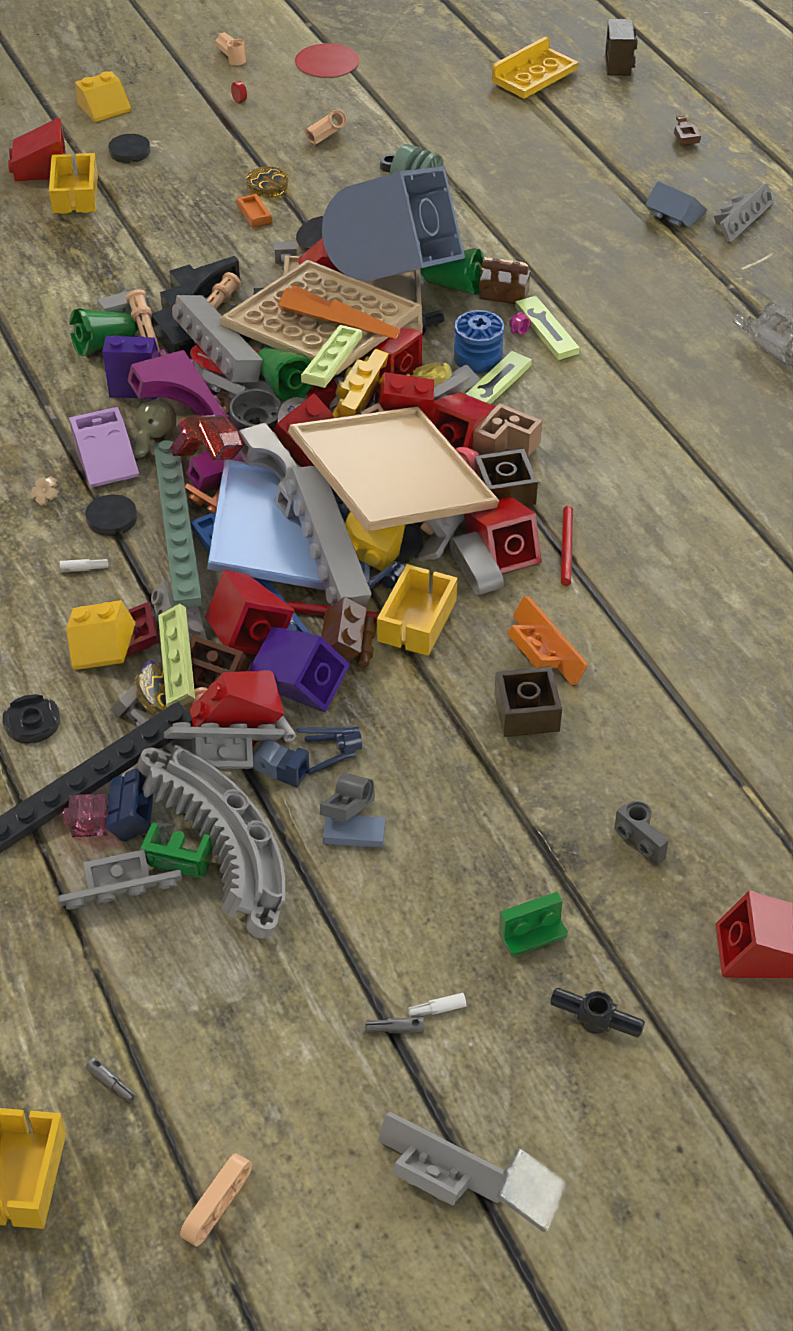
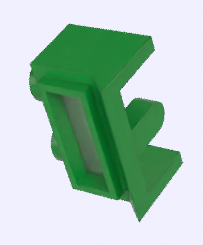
[140,822,213,877]

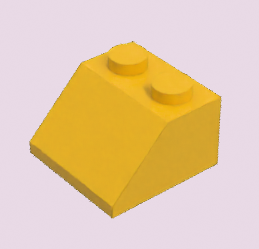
[75,71,132,122]
[345,512,405,571]
[66,600,136,670]

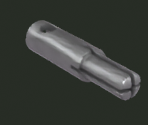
[365,1017,424,1033]
[85,1057,136,1103]

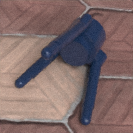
[367,561,405,591]
[296,726,362,774]

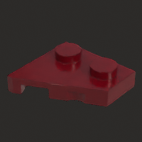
[125,601,160,657]

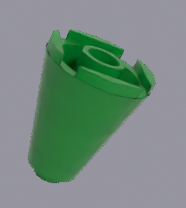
[420,248,485,295]
[69,308,138,356]
[258,348,315,402]

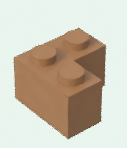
[473,403,542,457]

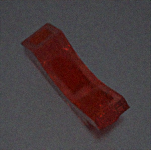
[170,415,245,461]

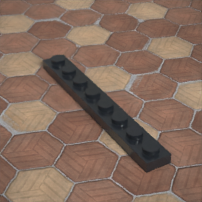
[0,701,193,853]

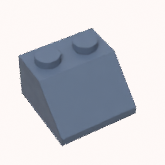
[645,181,707,227]

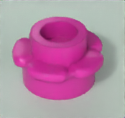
[509,312,530,335]

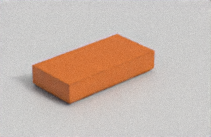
[236,194,272,228]

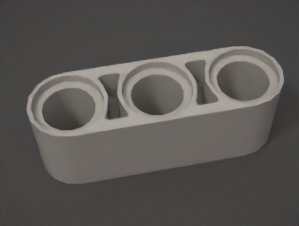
[449,531,504,596]

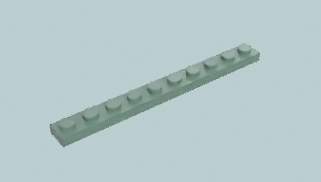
[153,440,202,608]

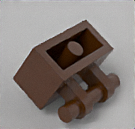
[479,258,530,304]
[321,597,376,667]
[190,635,251,689]

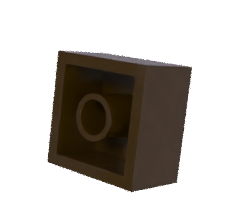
[605,19,638,76]
[475,449,538,506]
[494,667,562,737]

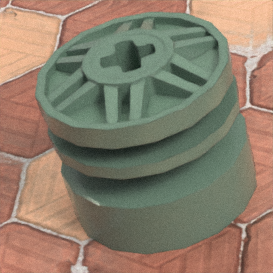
[390,144,443,174]

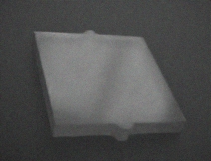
[497,1148,566,1232]

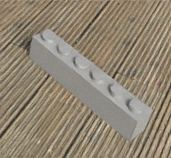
[172,295,263,383]
[286,466,372,608]

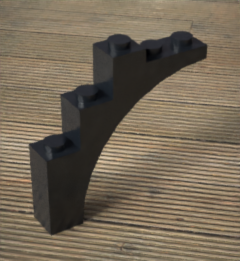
[151,256,240,359]

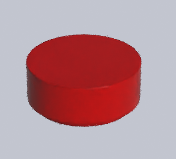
[231,81,247,103]

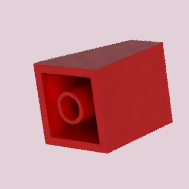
[8,118,66,181]
[349,328,422,380]
[375,372,434,417]
[428,392,496,450]
[464,496,542,573]
[205,570,295,655]
[190,670,284,747]
[715,891,793,978]

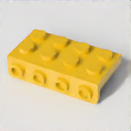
[492,37,579,99]

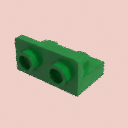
[498,892,568,957]

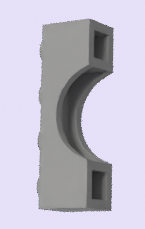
[235,423,298,519]

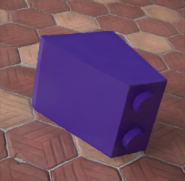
[103,336,160,399]
[249,627,350,712]

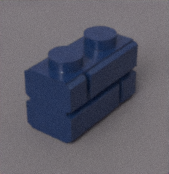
[105,768,154,841]

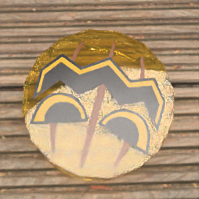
[246,166,288,197]
[134,664,186,715]

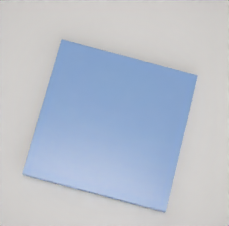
[207,459,370,590]

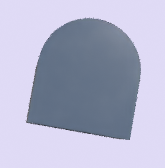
[322,166,465,281]

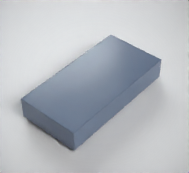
[323,816,386,848]

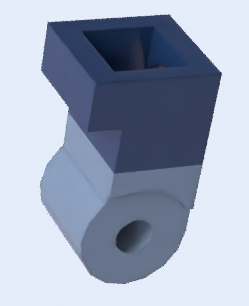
[253,739,310,787]

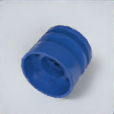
[454,310,504,373]

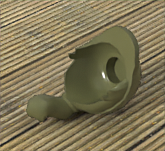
[132,398,177,459]

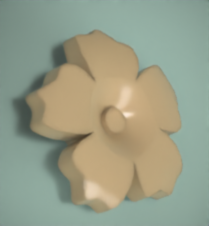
[30,476,59,507]

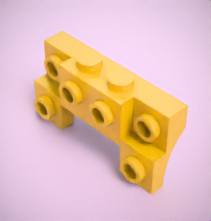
[333,349,389,418]

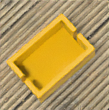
[49,153,98,214]
[377,564,458,656]
[0,1108,66,1229]

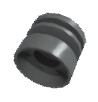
[229,389,282,433]

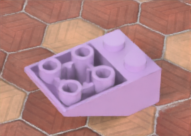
[69,407,139,488]

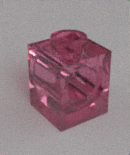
[63,794,108,837]

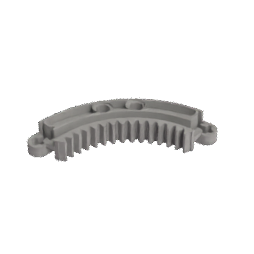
[137,745,285,939]

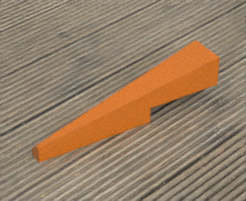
[278,284,400,339]

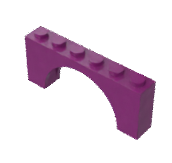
[128,350,245,492]

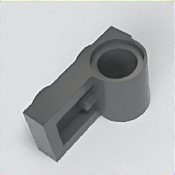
[320,773,375,822]
[614,801,669,865]

